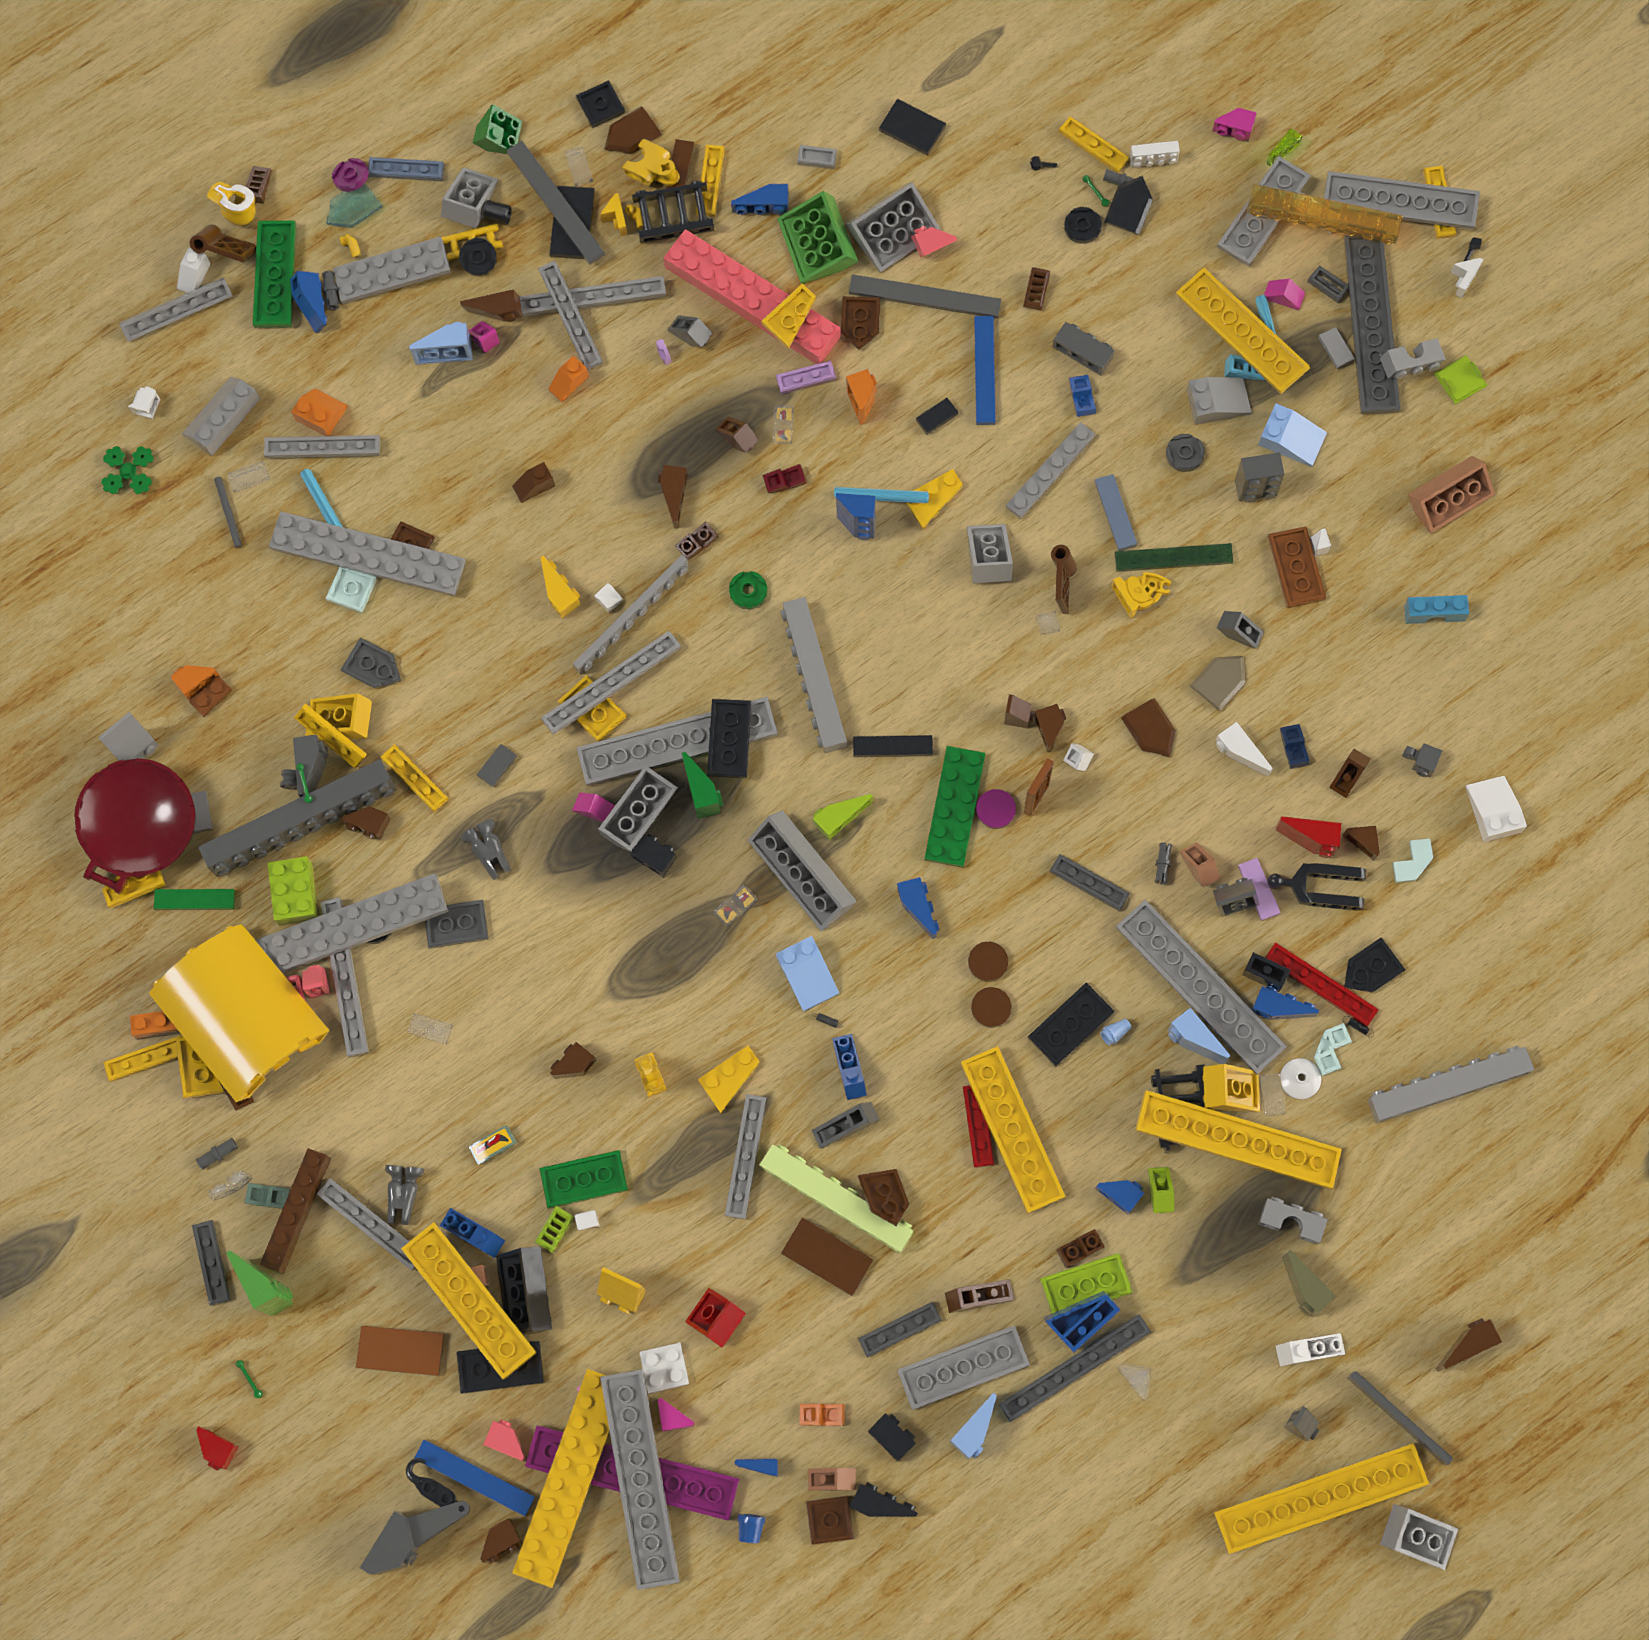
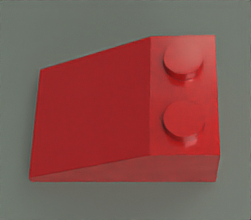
[1275,816,1342,858]

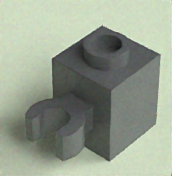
[1402,743,1442,777]

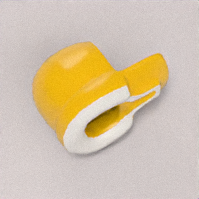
[207,182,256,226]

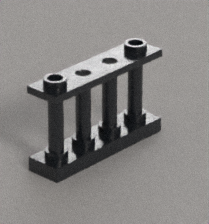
[632,181,714,244]
[1151,1064,1209,1154]

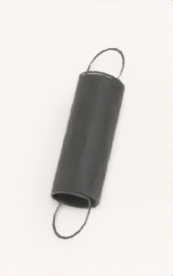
[812,1013,841,1028]

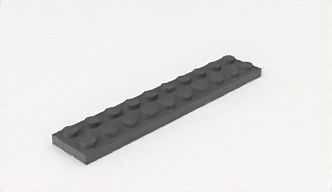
[1344,233,1400,414]

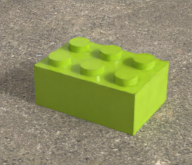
[267,856,318,926]

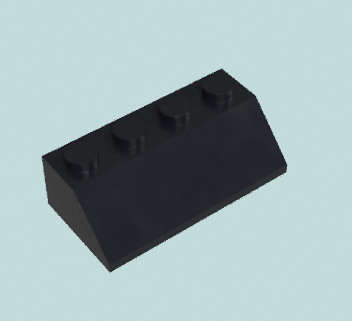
[496,1247,552,1336]

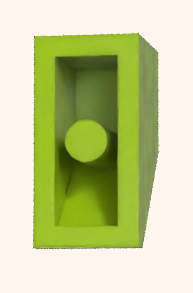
[1148,1167,1174,1213]

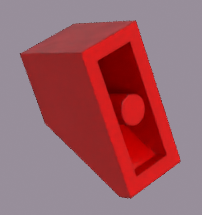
[196,1426,239,1471]

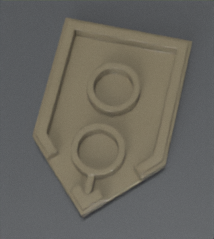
[1190,656,1246,711]

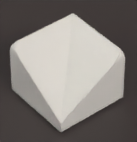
[1310,528,1331,556]
[595,583,623,613]
[1063,743,1094,771]
[575,1210,600,1230]

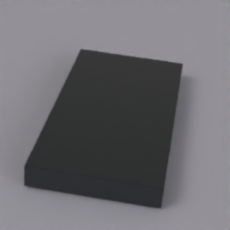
[549,186,595,259]
[707,699,752,778]
[1027,982,1115,1067]
[457,1341,544,1394]

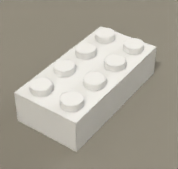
[1129,141,1180,168]

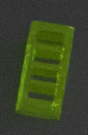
[1266,128,1302,166]

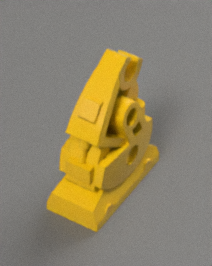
[1111,572,1171,619]
[634,1053,667,1098]

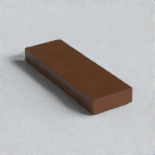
[665,139,694,189]

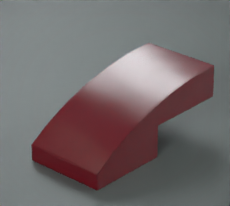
[762,464,807,493]

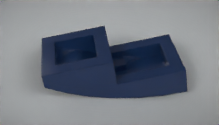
[1280,724,1310,769]

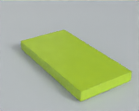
[1040,1253,1133,1314]

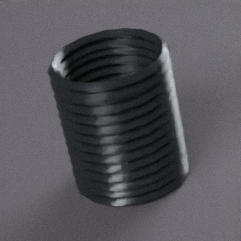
[483,200,512,225]

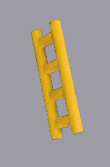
[441,224,503,261]

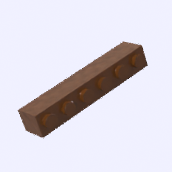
[260,1148,331,1274]

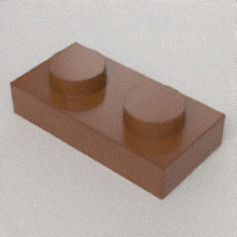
[189,675,233,717]

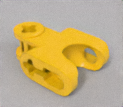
[622,139,680,186]

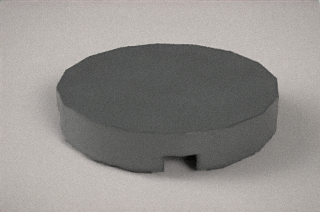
[1166,434,1204,472]

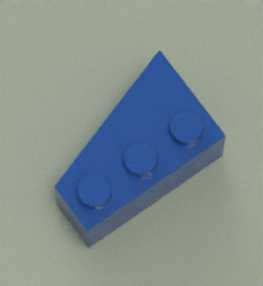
[1044,1291,1120,1352]

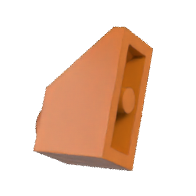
[548,356,589,402]
[171,665,220,700]

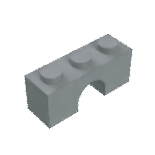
[1380,338,1445,379]
[1258,1197,1328,1245]

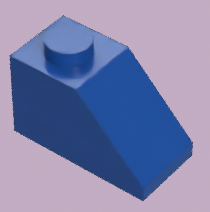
[1095,1180,1144,1215]

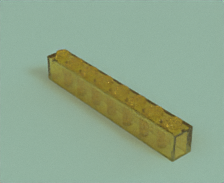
[1246,184,1403,244]

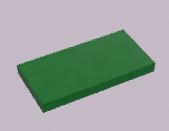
[539,1150,628,1209]

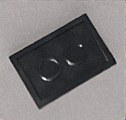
[879,98,946,156]

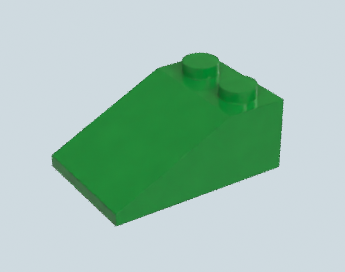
[682,752,723,819]

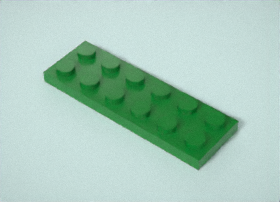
[252,220,297,328]
[924,746,986,868]

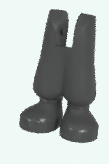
[460,819,511,880]
[385,1165,424,1225]

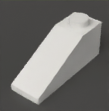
[1216,722,1273,776]

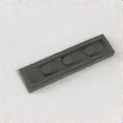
[1050,854,1130,912]
[192,1220,231,1306]
[858,1301,942,1358]

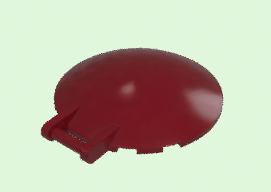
[74,758,196,895]

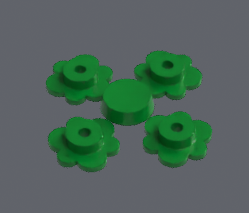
[101,446,154,494]

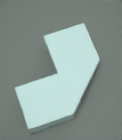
[1392,839,1433,883]
[1314,1023,1352,1076]

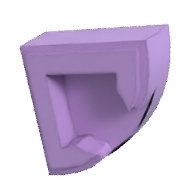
[656,339,672,365]

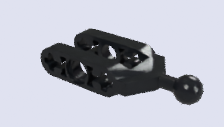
[1267,863,1366,911]

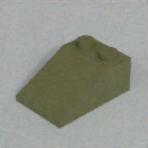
[1282,1250,1336,1317]

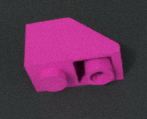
[1213,108,1257,141]

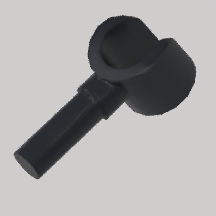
[1030,156,1057,171]
[1463,237,1482,262]

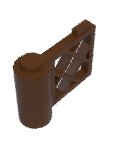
[189,224,256,262]
[1051,544,1077,614]

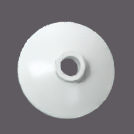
[1280,1058,1321,1099]

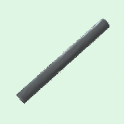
[214,477,242,548]

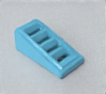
[1224,354,1265,380]

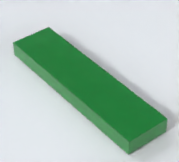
[153,889,236,910]

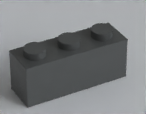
[1053,322,1115,376]

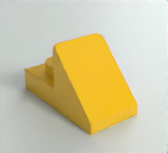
[600,193,628,236]

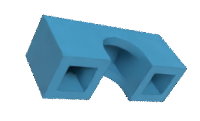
[1404,595,1469,624]

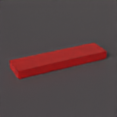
[962,1085,994,1168]

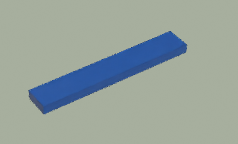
[974,316,996,425]
[414,1440,536,1517]

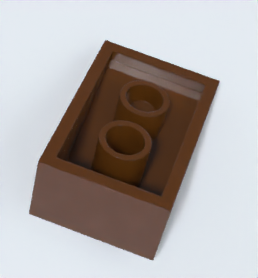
[1436,1318,1502,1372]

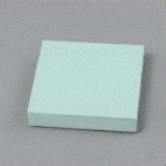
[325,567,377,613]

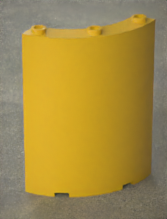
[149,924,329,1102]

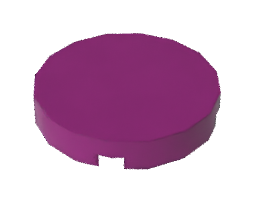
[332,158,369,192]
[976,789,1016,829]

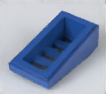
[735,1459,778,1477]

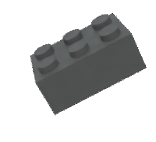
[1235,452,1285,502]

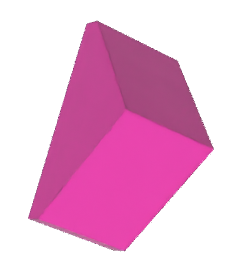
[1264,278,1305,311]
[468,321,500,353]
[572,792,615,823]
[658,1397,696,1432]

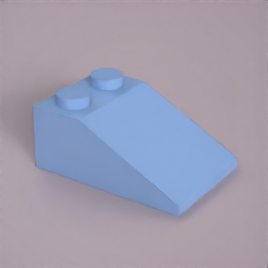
[409,322,472,365]
[1258,404,1327,467]
[776,936,839,1012]
[1168,1008,1230,1064]
[950,1393,997,1460]

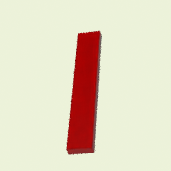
[1265,942,1379,1027]

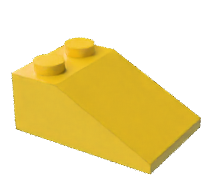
[305,693,372,740]
[1203,1064,1260,1112]
[596,1267,646,1315]

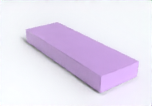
[776,361,836,395]
[1238,858,1281,921]

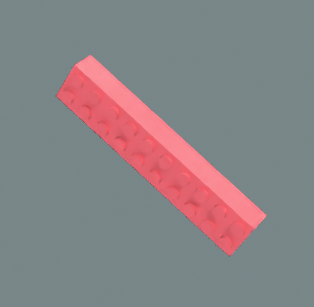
[663,229,841,364]

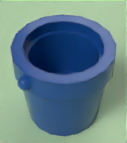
[738,1514,765,1543]

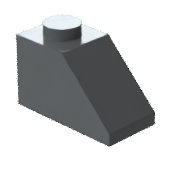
[667,315,712,347]
[1217,611,1264,649]

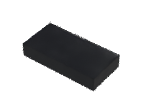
[916,398,958,435]

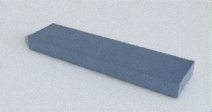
[368,157,444,181]
[1094,474,1137,551]

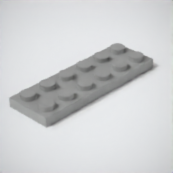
[1217,156,1311,267]
[333,237,451,304]
[897,1325,1030,1410]

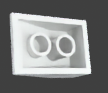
[1465,776,1527,842]

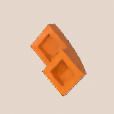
[799,1404,845,1426]

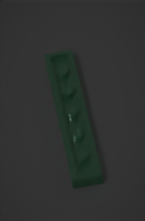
[1114,543,1233,572]

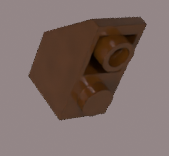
[341,806,391,840]
[550,1042,596,1079]
[480,1518,522,1564]

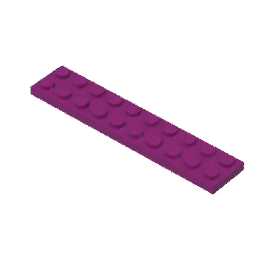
[525,1425,740,1521]

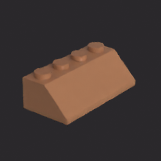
[1408,456,1495,533]

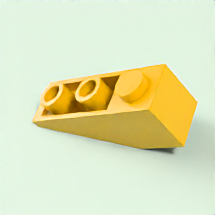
[541,555,580,618]

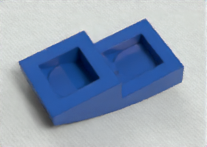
[1069,375,1096,417]

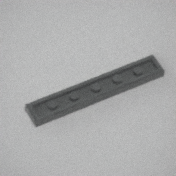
[1347,1371,1453,1466]

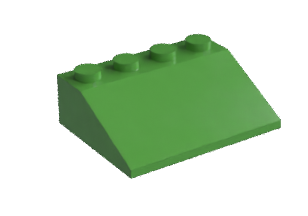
[777,191,858,284]
[226,1251,294,1316]

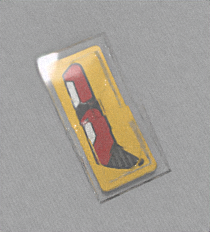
[773,405,794,444]
[713,884,758,926]

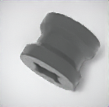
[280,769,297,790]

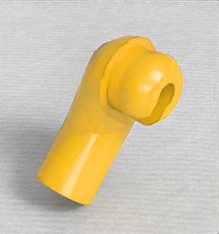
[625,204,643,230]
[340,234,361,258]

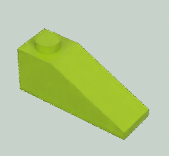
[813,794,873,840]

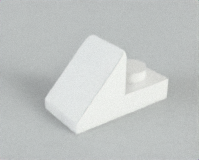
[1451,258,1483,298]

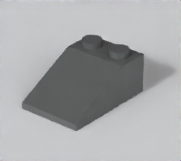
[293,735,328,797]
[1213,878,1260,917]

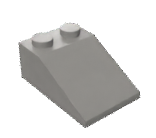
[441,167,498,228]
[1187,377,1252,425]
[967,524,1013,583]
[98,712,159,761]
[1380,1504,1458,1570]

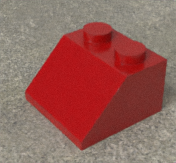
[685,1288,746,1348]

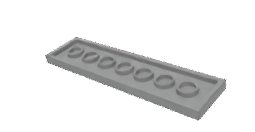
[1323,171,1480,230]

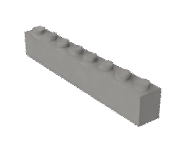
[780,597,847,753]
[1367,1046,1534,1123]

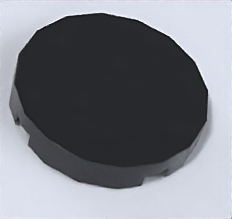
[1064,207,1102,244]
[459,238,497,276]

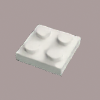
[640,1343,689,1394]

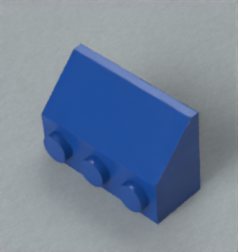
[836,493,876,540]

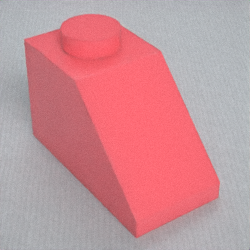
[911,226,957,257]
[302,965,331,998]
[483,1419,526,1462]

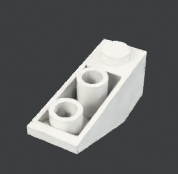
[1276,1333,1345,1367]

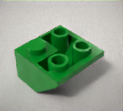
[473,104,522,154]

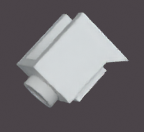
[128,387,160,419]

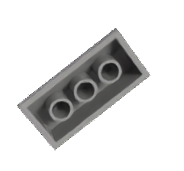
[182,377,260,456]
[598,766,678,852]

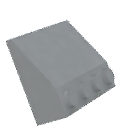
[845,182,941,272]

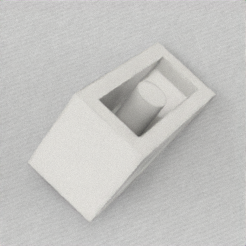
[177,248,210,293]

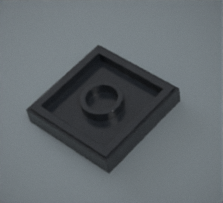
[576,80,625,128]

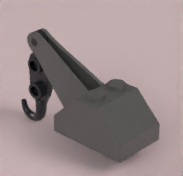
[360,1458,470,1575]

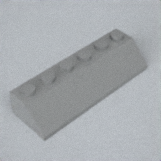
[748,810,857,931]

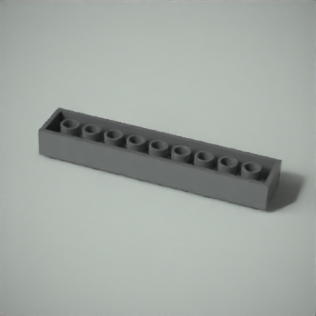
[198,759,397,877]

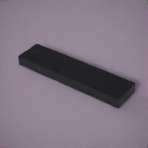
[853,735,933,757]

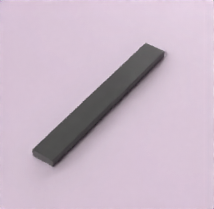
[507,141,605,265]
[849,274,1001,319]
[999,1314,1151,1422]

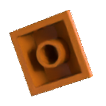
[846,369,877,425]
[291,388,348,436]

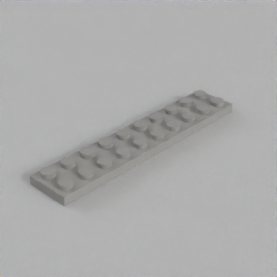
[269,511,466,597]
[576,697,778,786]
[255,873,448,973]
[1115,900,1287,1075]
[600,1369,680,1590]

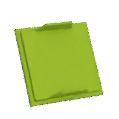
[1434,355,1488,404]

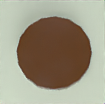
[968,941,1008,982]
[971,987,1012,1028]

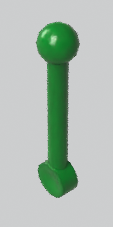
[1082,175,1109,207]
[296,763,313,803]
[236,1360,263,1398]

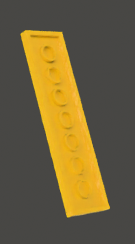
[1176,268,1310,394]
[960,1046,1066,1214]
[401,1222,537,1380]

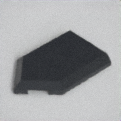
[1104,176,1153,235]
[1344,937,1405,993]

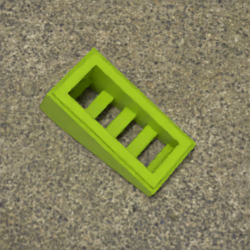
[535,1206,575,1253]

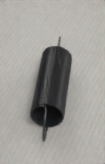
[1343,1016,1374,1037]

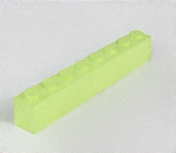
[760,1144,913,1254]

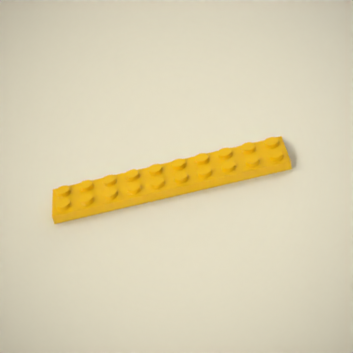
[1135,1090,1342,1190]
[512,1369,610,1588]
[1214,1443,1429,1554]

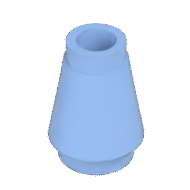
[1100,1019,1132,1045]

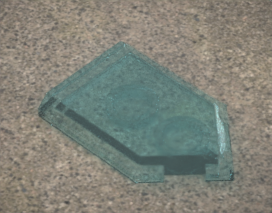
[326,183,383,228]

